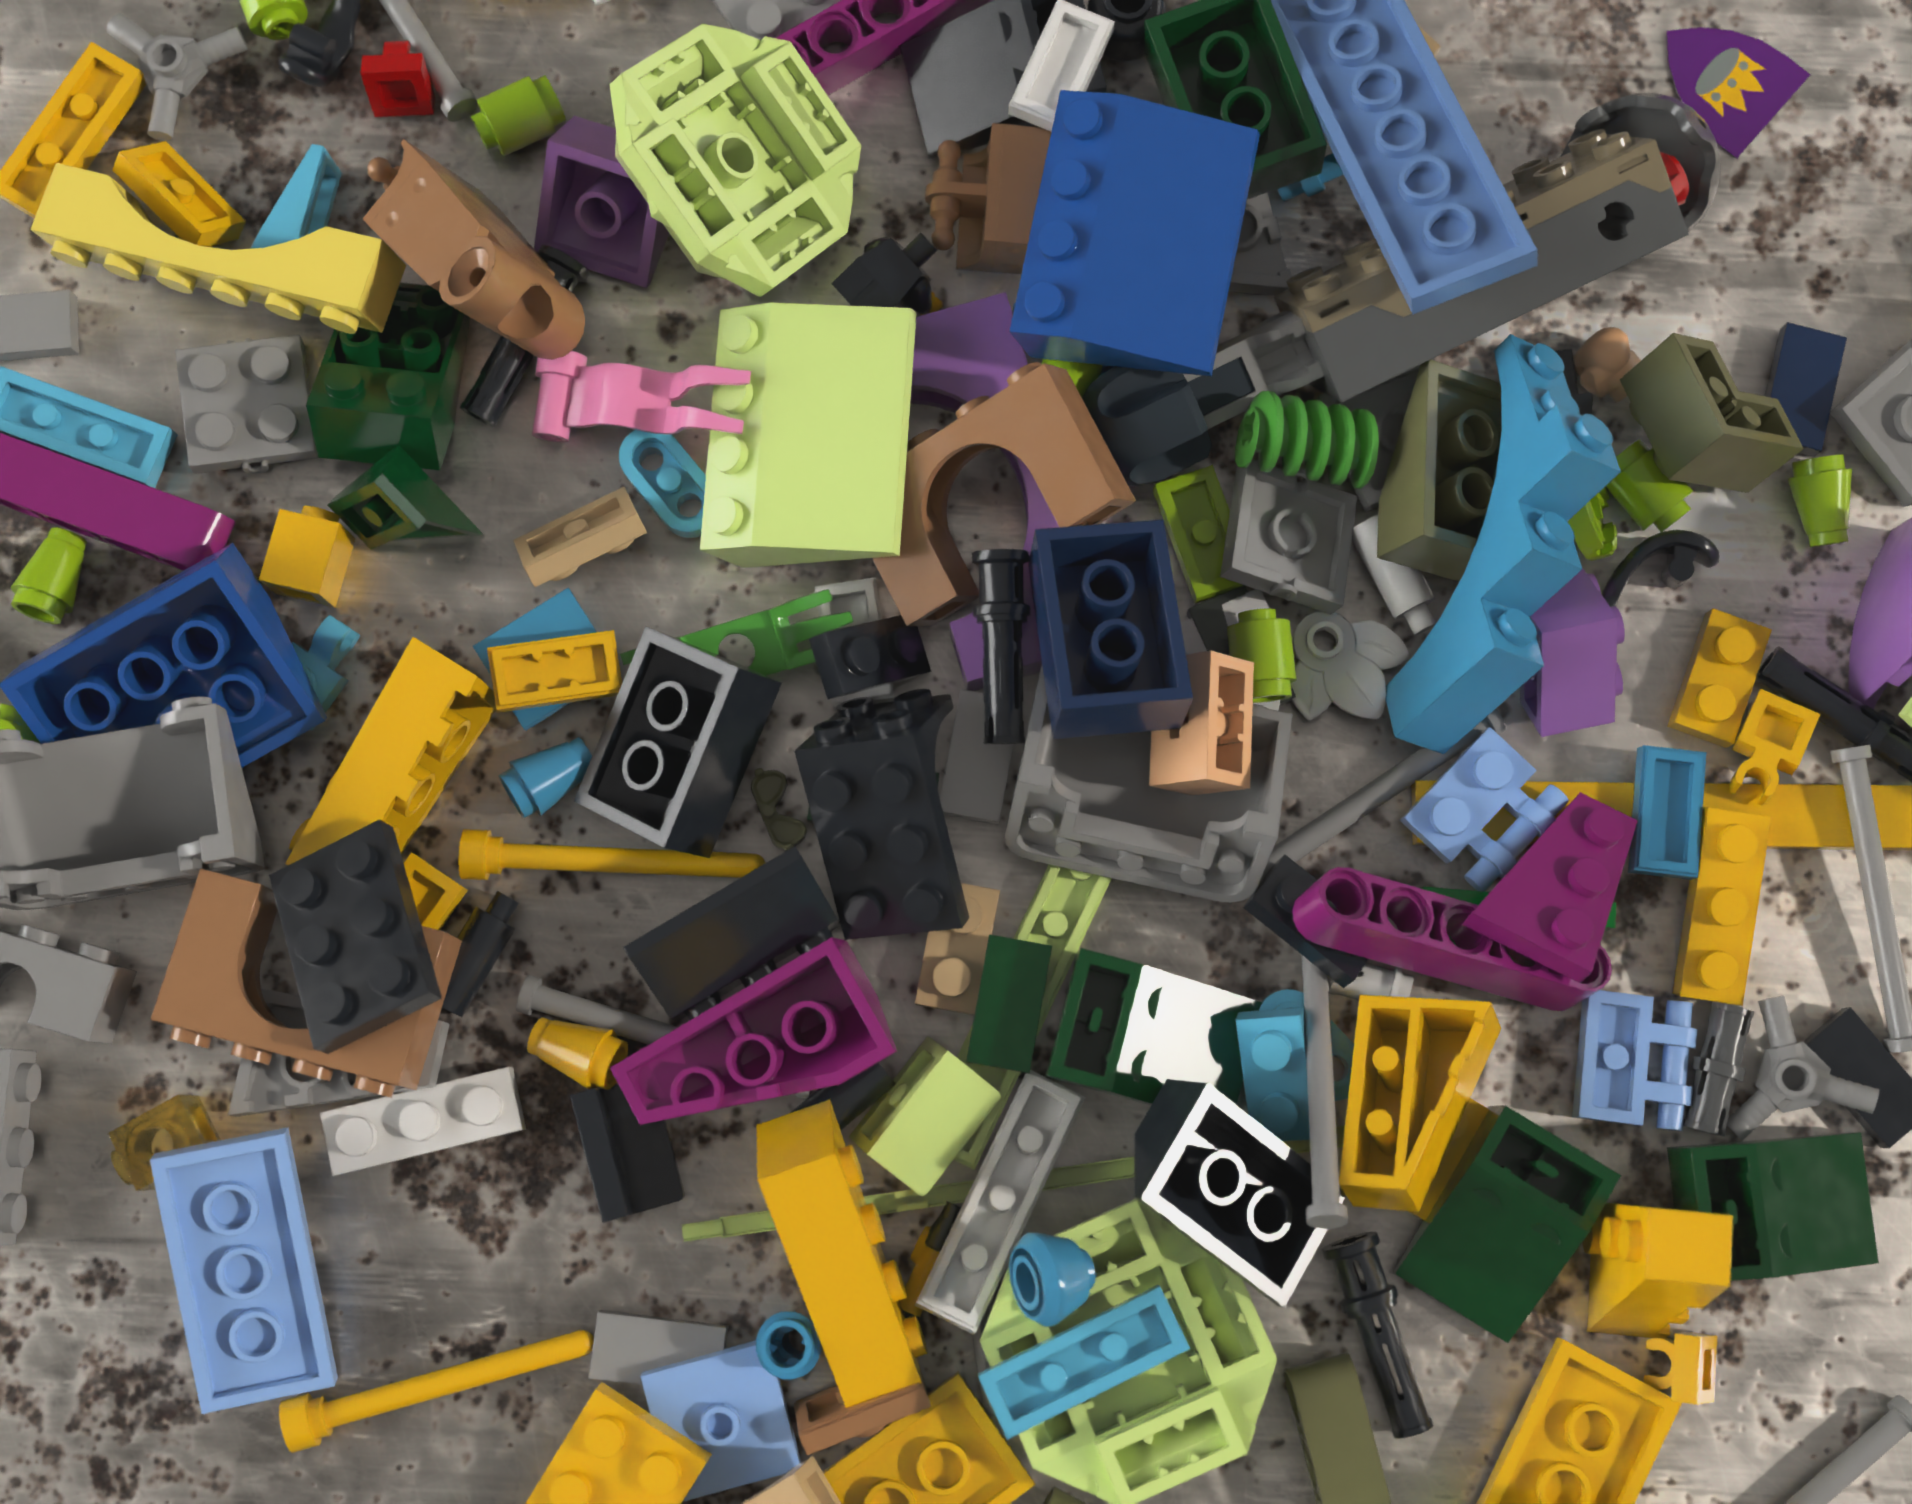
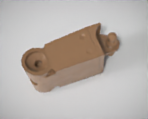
[925,123,1051,274]
[363,139,585,360]

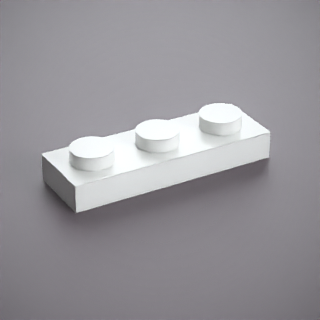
[320,1067,526,1176]

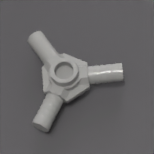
[107,13,248,141]
[1727,995,1879,1141]

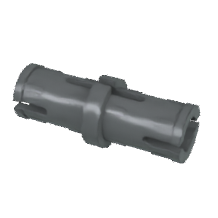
[1683,1001,1754,1137]

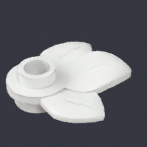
[1291,611,1409,721]

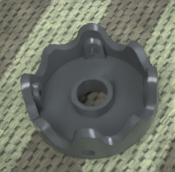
[1560,93,1721,232]

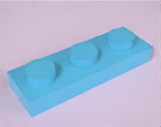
[0,366,178,488]
[978,1285,1190,1440]

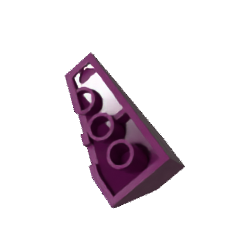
[610,937,897,1125]

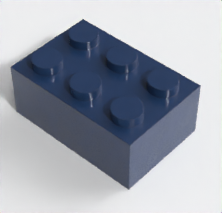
[1028,520,1193,739]

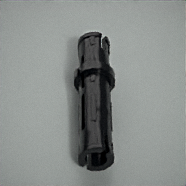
[1756,646,1912,783]

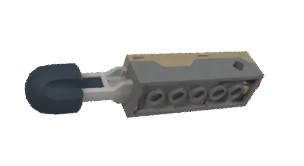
[1082,129,1689,486]

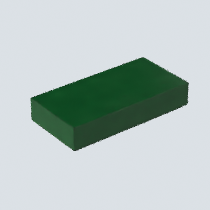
[966,934,1052,1074]

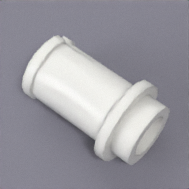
[1329,963,1414,1000]

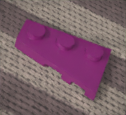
[1462,792,1638,983]

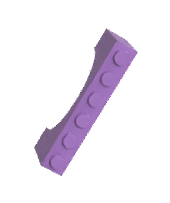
[910,292,1059,691]

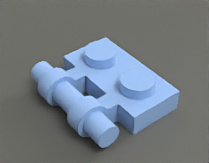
[1400,727,1569,891]
[1572,990,1698,1132]

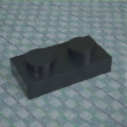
[809,615,932,700]
[1243,854,1368,988]

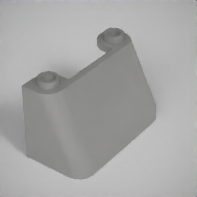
[1004,665,1292,902]
[0,697,265,910]

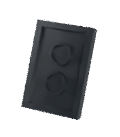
[269,819,442,1054]

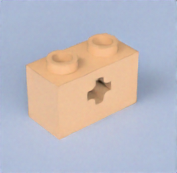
[1149,650,1254,796]

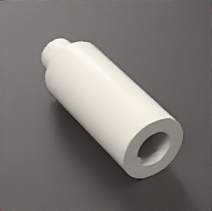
[1352,514,1436,635]

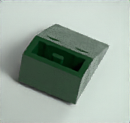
[306,282,470,471]
[1045,948,1262,1105]
[1393,1105,1621,1343]
[1667,1132,1879,1281]

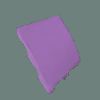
[1848,518,1912,709]

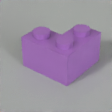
[1520,568,1625,737]

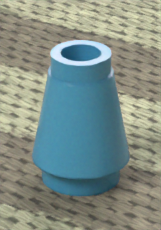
[498,737,592,818]
[756,1311,821,1380]

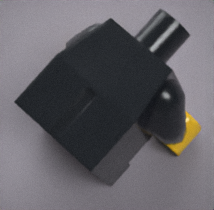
[831,233,943,315]

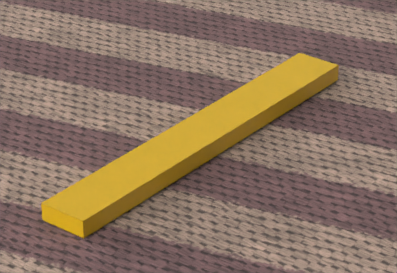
[1411,780,1912,850]

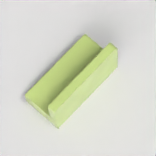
[849,1036,1001,1196]

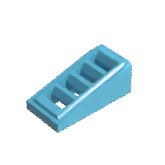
[251,144,342,249]

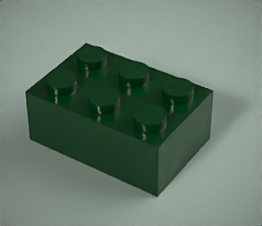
[1144,0,1327,200]

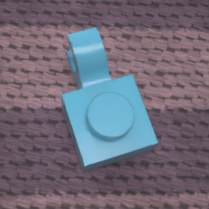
[292,615,360,731]

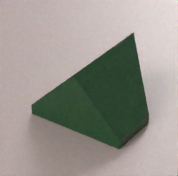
[327,445,484,550]

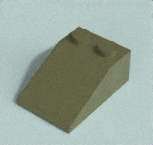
[1377,360,1502,582]

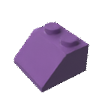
[534,116,669,288]

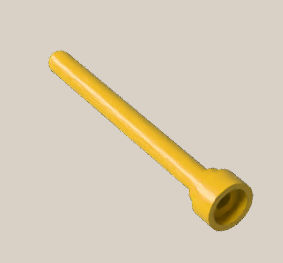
[458,829,766,880]
[279,1330,594,1453]

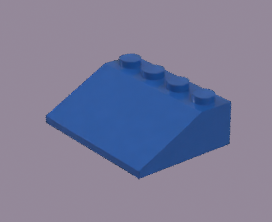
[1009,90,1260,376]
[0,543,327,767]

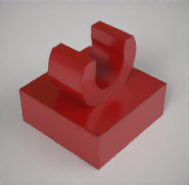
[360,40,435,118]

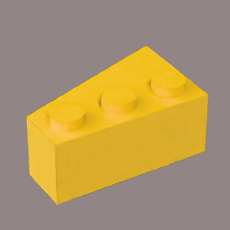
[1339,995,1501,1212]
[1582,1202,1733,1338]

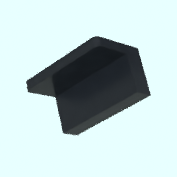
[570,1084,685,1223]

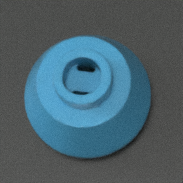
[1009,1232,1095,1327]

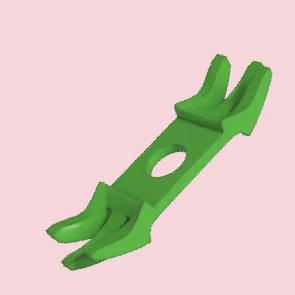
[620,589,854,683]

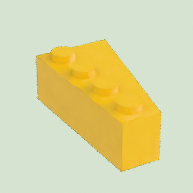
[285,637,496,865]
[756,1099,928,1408]

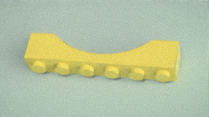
[30,163,406,334]

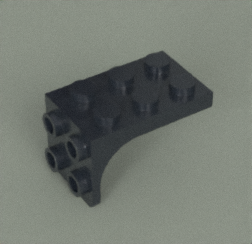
[795,689,970,940]

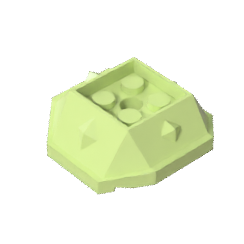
[609,23,862,297]
[979,1199,1277,1504]

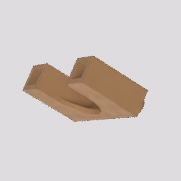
[872,362,1136,626]
[150,868,462,1098]

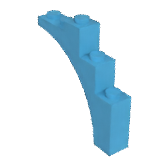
[1385,334,1621,754]

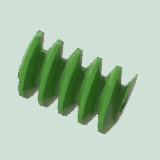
[1235,391,1379,489]

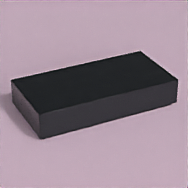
[1803,1007,1912,1148]

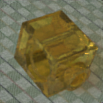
[108,1094,221,1191]

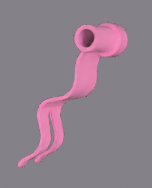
[532,351,751,443]

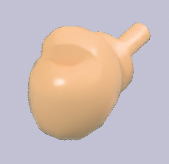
[1574,327,1641,402]

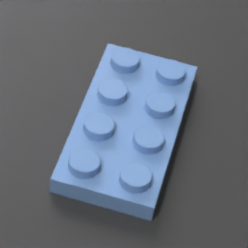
[150,1127,338,1414]

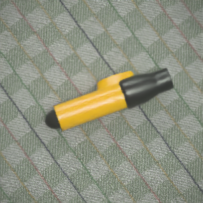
[900,1201,961,1319]

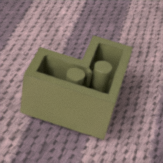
[1620,333,1804,493]

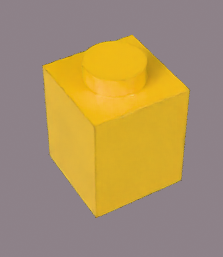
[259,506,356,608]

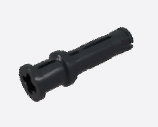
[460,245,590,427]
[972,549,1031,745]
[1321,1231,1433,1439]

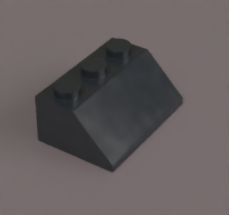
[574,626,782,858]
[623,846,841,1022]
[1134,1079,1346,1308]

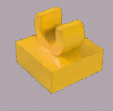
[1644,1332,1717,1405]

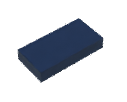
[1765,322,1847,457]

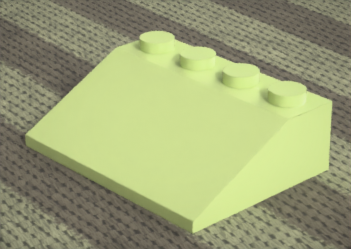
[700,302,917,568]

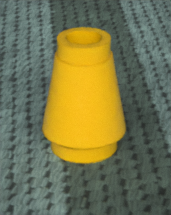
[527,1017,628,1090]

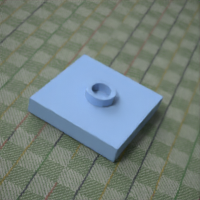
[640,1340,801,1502]

